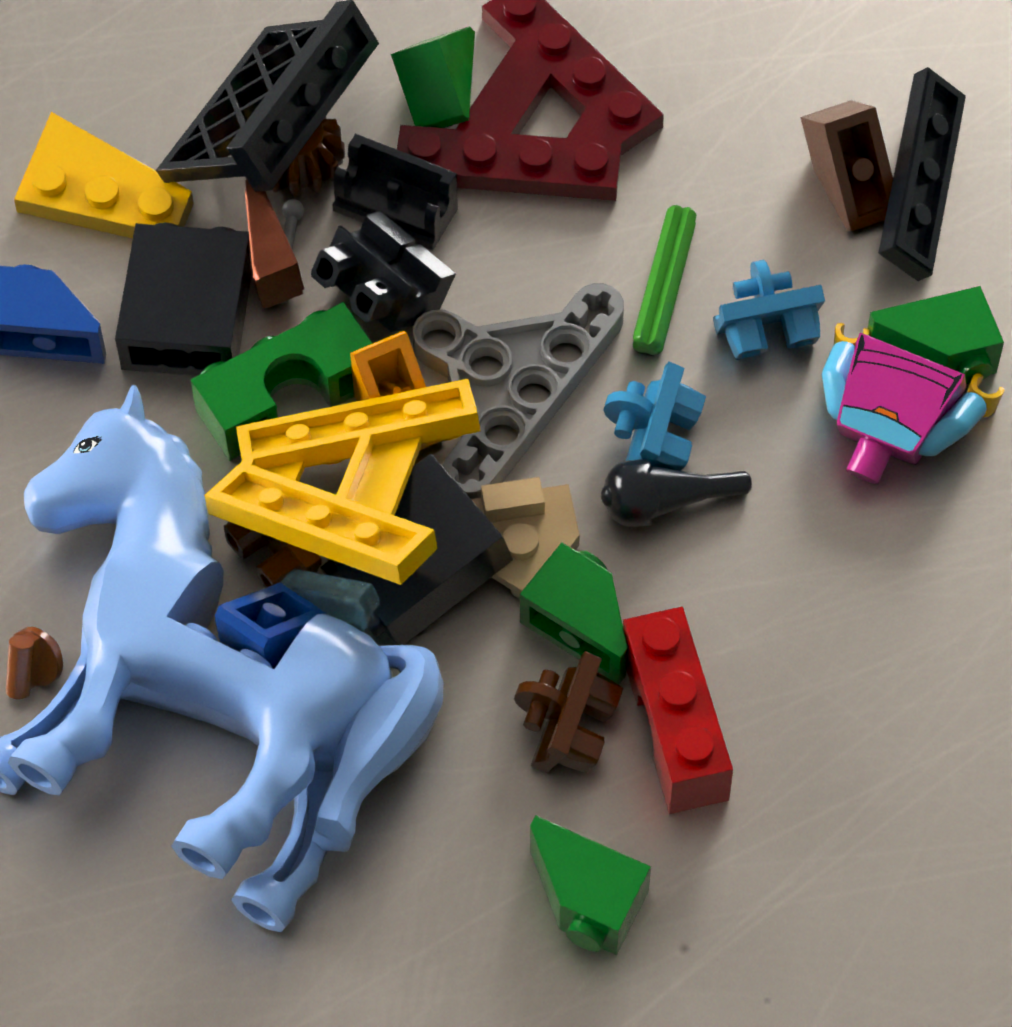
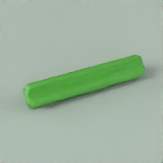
[632,205,697,356]

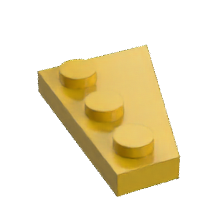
[14,112,194,239]

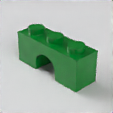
[190,302,373,461]

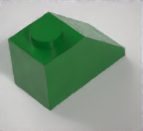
[868,286,1004,384]
[520,542,627,685]
[530,815,651,955]

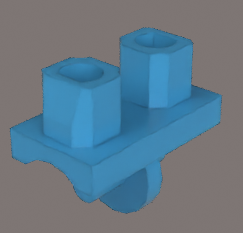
[713,260,825,360]
[603,361,706,471]

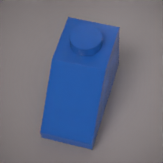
[0,264,106,364]
[214,583,327,669]

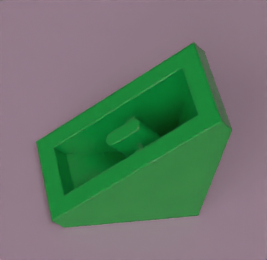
[391,26,475,128]

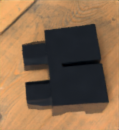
[311,211,456,332]

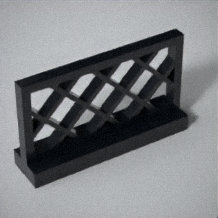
[156,0,379,192]

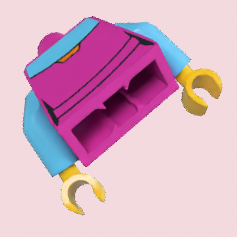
[821,323,1005,485]

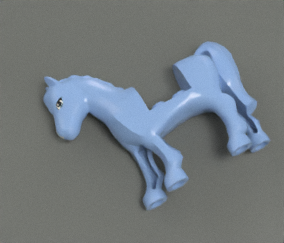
[0,385,444,932]

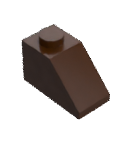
[800,100,893,232]

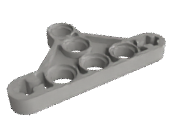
[413,283,624,499]

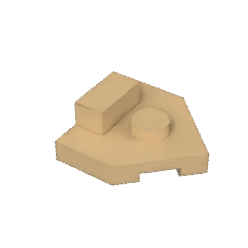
[471,477,580,599]

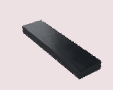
[878,67,966,281]

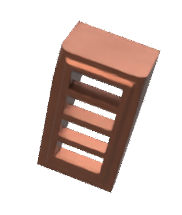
[245,179,304,308]

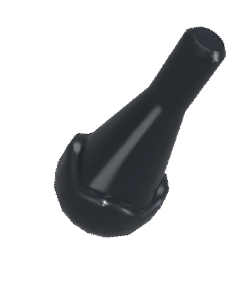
[601,459,752,527]

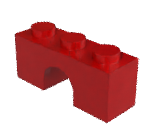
[623,606,733,815]

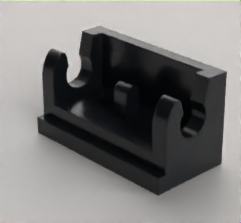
[332,133,458,251]

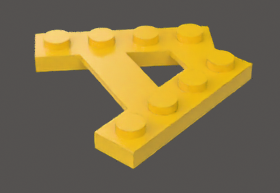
[204,379,481,585]

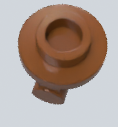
[6,627,63,699]

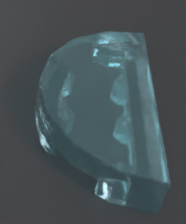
[280,569,379,632]

